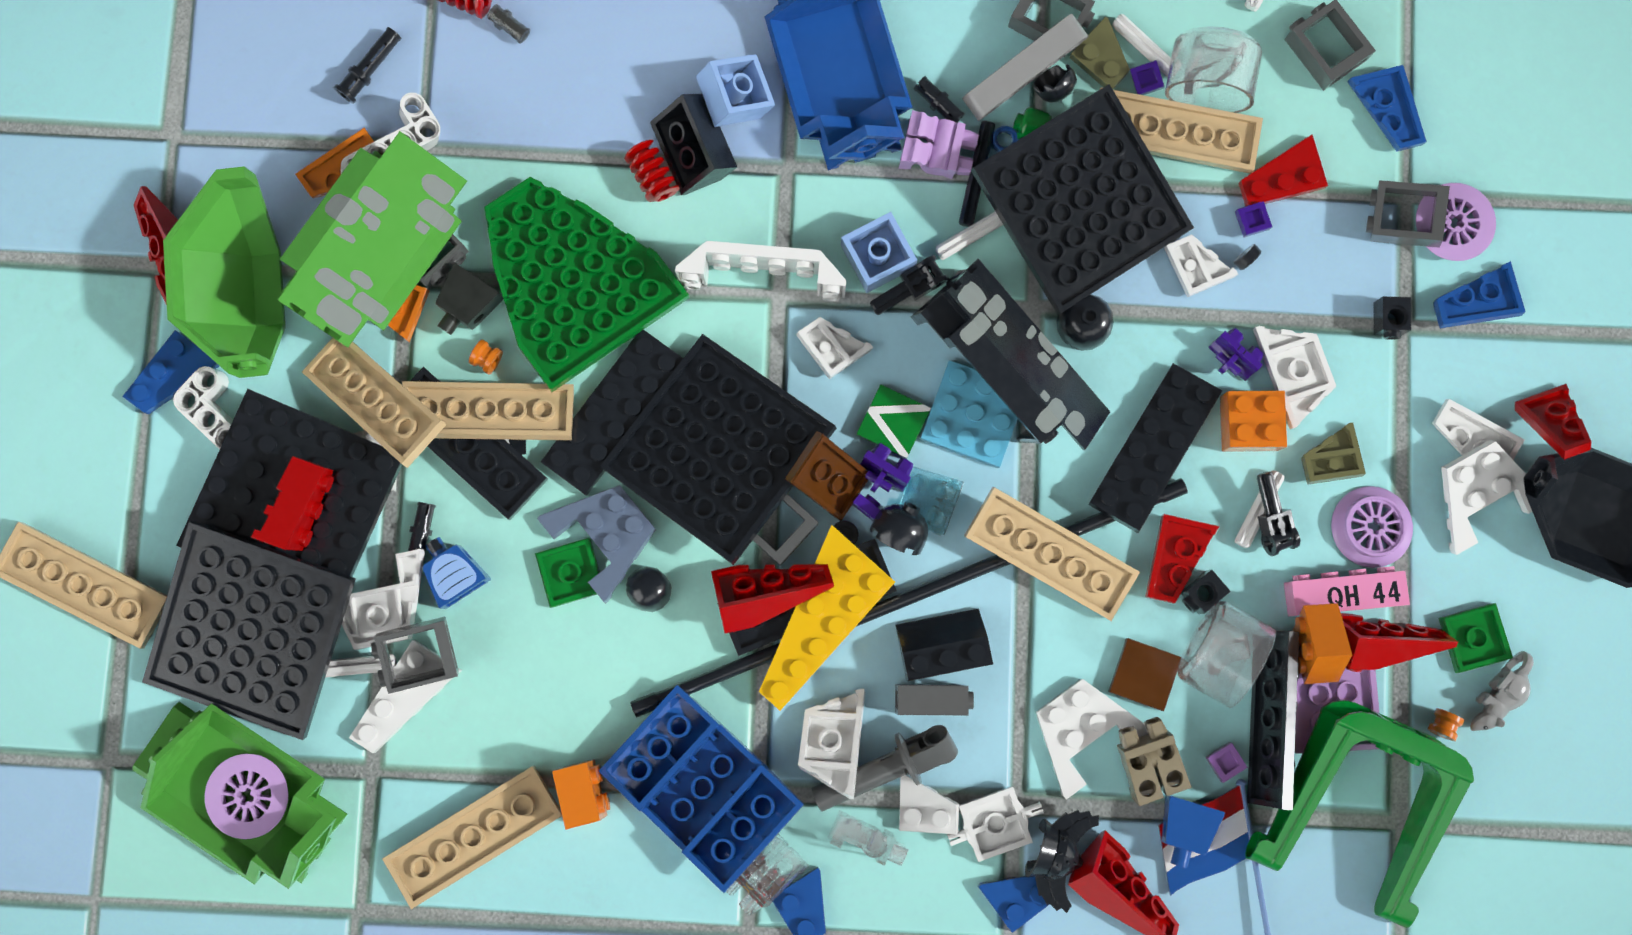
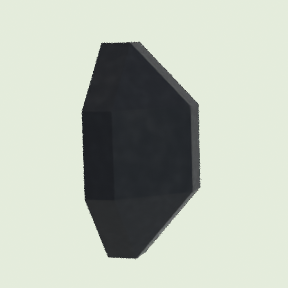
[1523,448,1632,588]

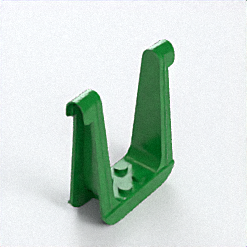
[1245,700,1474,928]

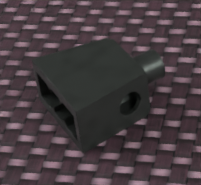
[436,263,503,335]

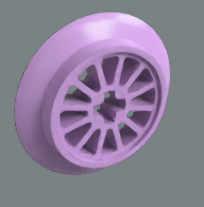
[1416,183,1496,261]
[1331,486,1413,568]
[205,754,288,839]

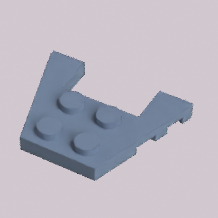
[537,485,656,604]

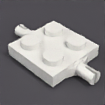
[947,786,1044,862]

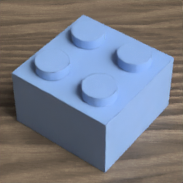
[696,54,775,127]
[841,212,917,293]

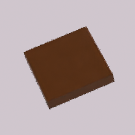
[1108,638,1182,711]

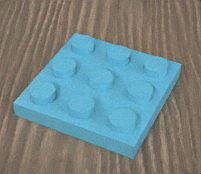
[920,360,1018,468]

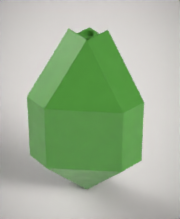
[163,166,286,378]

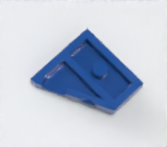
[772,867,826,935]
[977,875,1050,933]

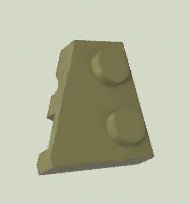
[1069,16,1130,89]
[1301,422,1366,485]

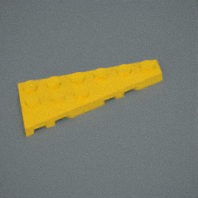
[759,525,895,711]

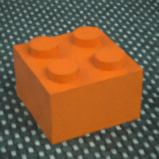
[1220,391,1287,452]
[1292,603,1352,684]
[552,759,610,830]

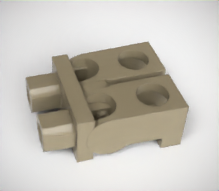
[1117,717,1192,806]

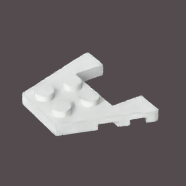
[1441,440,1532,555]
[342,549,425,650]
[1035,679,1148,800]

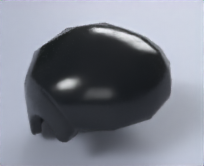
[1033,64,1077,103]
[626,566,672,612]

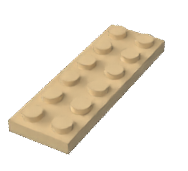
[1100,87,1263,174]
[302,338,447,468]
[402,381,574,440]
[964,486,1140,621]
[0,522,167,649]
[382,765,562,909]

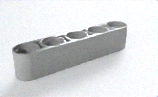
[962,14,1089,121]

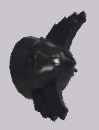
[1025,810,1099,913]

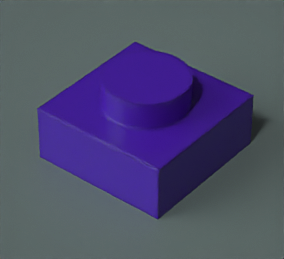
[1130,60,1165,95]
[1235,201,1272,238]
[852,494,881,521]

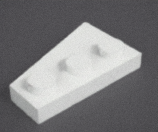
[1432,399,1525,460]

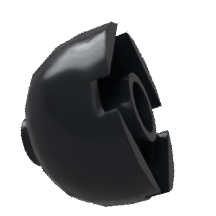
[1056,294,1114,351]
[870,502,928,555]

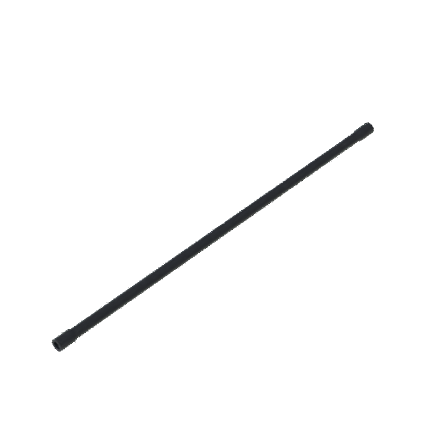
[630,478,1188,718]

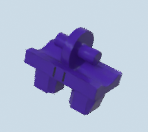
[1208,328,1264,381]
[860,443,914,493]

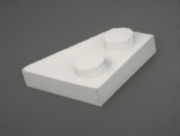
[1164,234,1238,298]
[796,317,873,379]
[899,775,959,834]

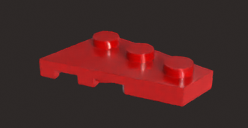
[1238,134,1328,207]
[1514,384,1592,460]
[1145,514,1220,604]

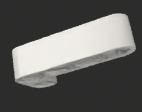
[341,92,440,174]
[173,366,233,449]

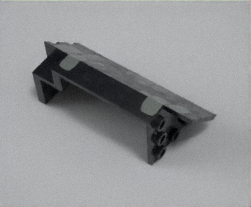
[911,259,1110,450]

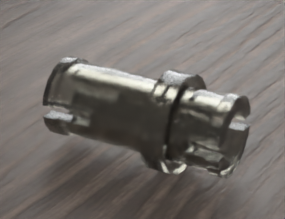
[487,4,530,44]

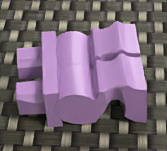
[898,110,979,179]

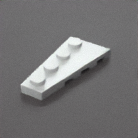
[349,640,462,753]

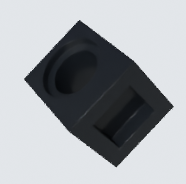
[1373,296,1411,340]
[1181,569,1231,614]

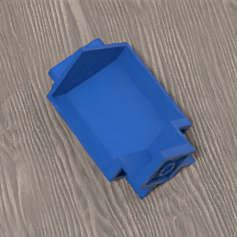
[764,0,913,170]

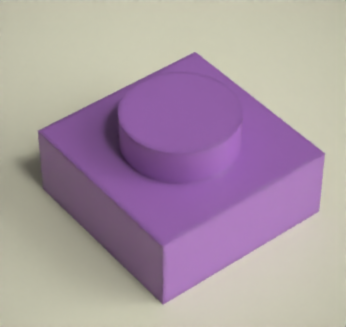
[1205,742,1248,783]

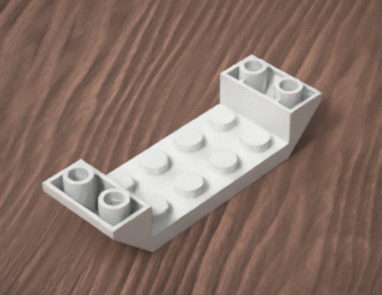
[675,241,846,302]

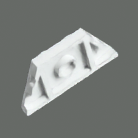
[1253,326,1336,430]
[798,689,865,799]

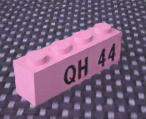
[1284,566,1410,617]

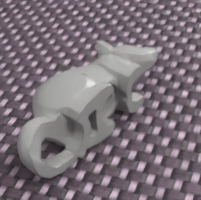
[1470,651,1534,731]

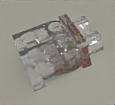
[828,810,909,866]
[726,833,810,915]

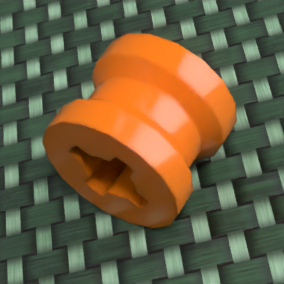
[469,339,503,375]
[1427,708,1464,742]

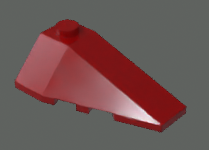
[134,186,178,305]
[711,564,834,634]
[1341,613,1458,672]
[1068,830,1179,935]

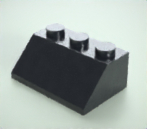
[650,94,737,196]
[895,608,993,681]

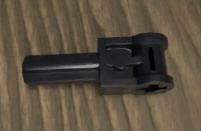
[870,255,949,315]
[1257,472,1301,556]

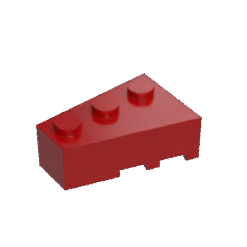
[251,456,334,551]

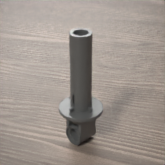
[812,725,958,812]

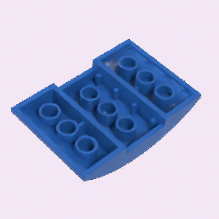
[599,685,804,893]

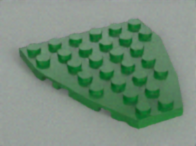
[484,177,689,393]

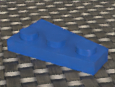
[1347,65,1427,152]
[1433,261,1526,329]
[122,330,219,415]

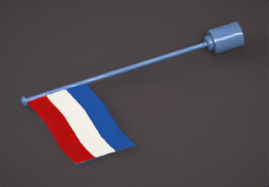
[1158,779,1271,935]

